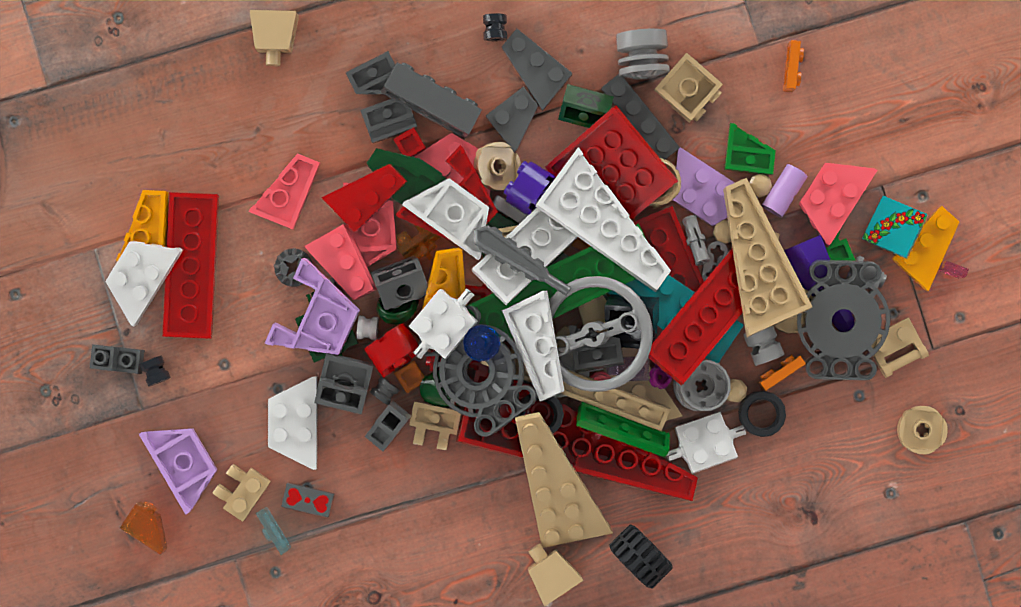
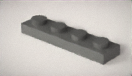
[601,74,680,160]

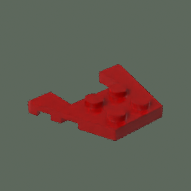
[395,145,498,242]

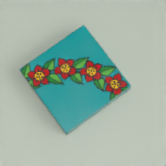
[862,196,928,259]

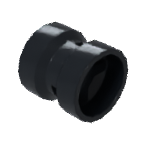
[483,13,507,42]
[139,355,171,387]

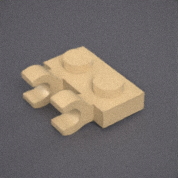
[409,402,461,450]
[213,464,271,522]

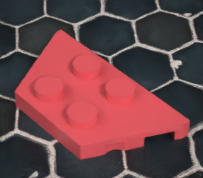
[414,133,490,196]
[799,163,878,248]
[343,183,397,268]

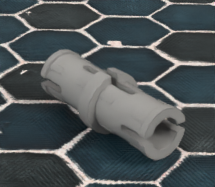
[682,215,710,265]

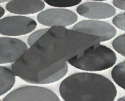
[502,28,573,111]

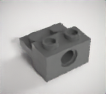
[371,255,428,310]
[314,353,374,414]

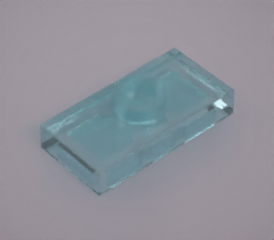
[256,507,291,555]

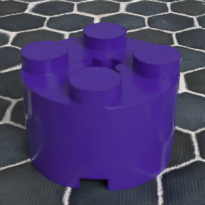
[504,161,556,216]

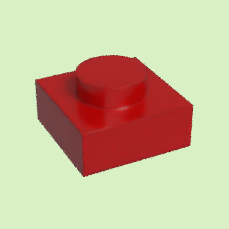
[393,127,426,157]

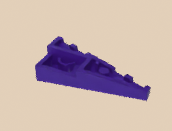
[784,235,855,332]

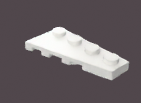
[503,291,564,401]

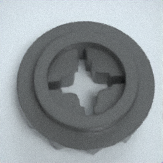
[274,248,312,287]

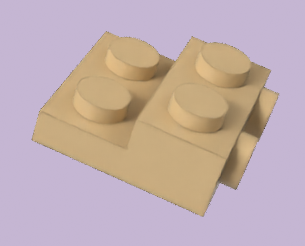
[654,53,723,123]

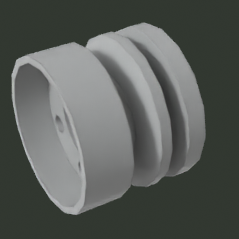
[616,29,670,80]
[673,360,731,411]

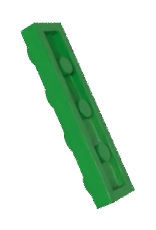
[576,402,670,457]

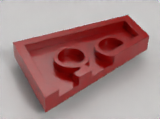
[321,164,407,232]

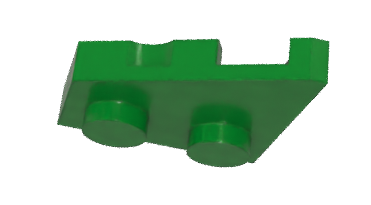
[724,123,776,175]

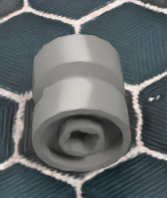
[743,326,785,366]

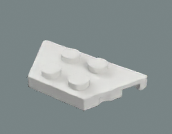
[402,178,489,260]
[105,241,183,327]
[268,376,318,470]

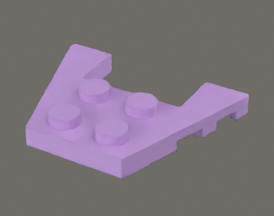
[265,258,360,355]

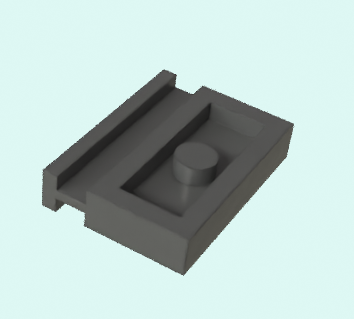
[360,99,418,144]

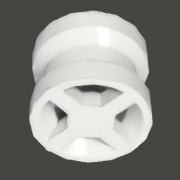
[357,316,379,341]

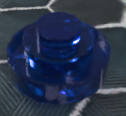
[463,325,501,361]

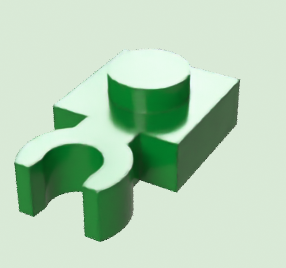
[822,230,855,267]

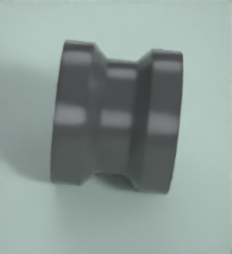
[369,376,400,405]

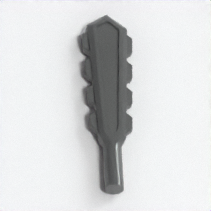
[474,225,571,296]

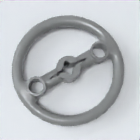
[549,276,653,392]

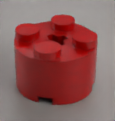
[364,323,419,378]

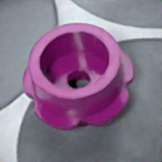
[649,366,672,389]

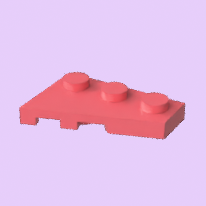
[248,153,321,230]
[304,224,377,300]

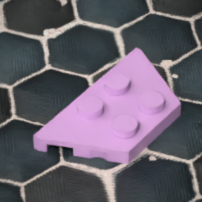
[672,147,758,226]
[139,428,217,514]

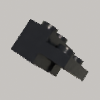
[604,294,659,349]

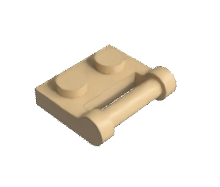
[871,318,929,378]

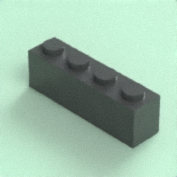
[381,62,482,139]

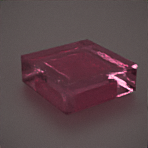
[938,261,969,279]

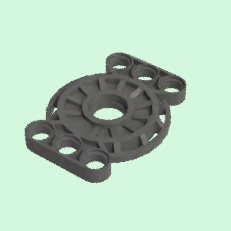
[797,260,890,380]
[419,305,537,436]

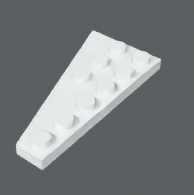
[535,147,671,292]

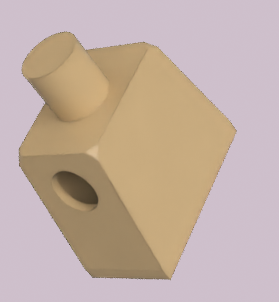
[250,10,299,66]
[528,543,583,606]

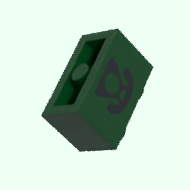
[558,84,614,128]

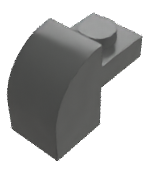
[364,401,412,451]

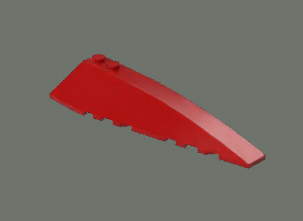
[456,370,698,501]

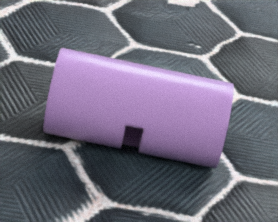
[762,164,808,218]

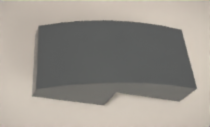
[89,344,145,374]

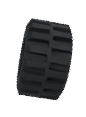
[609,524,673,589]

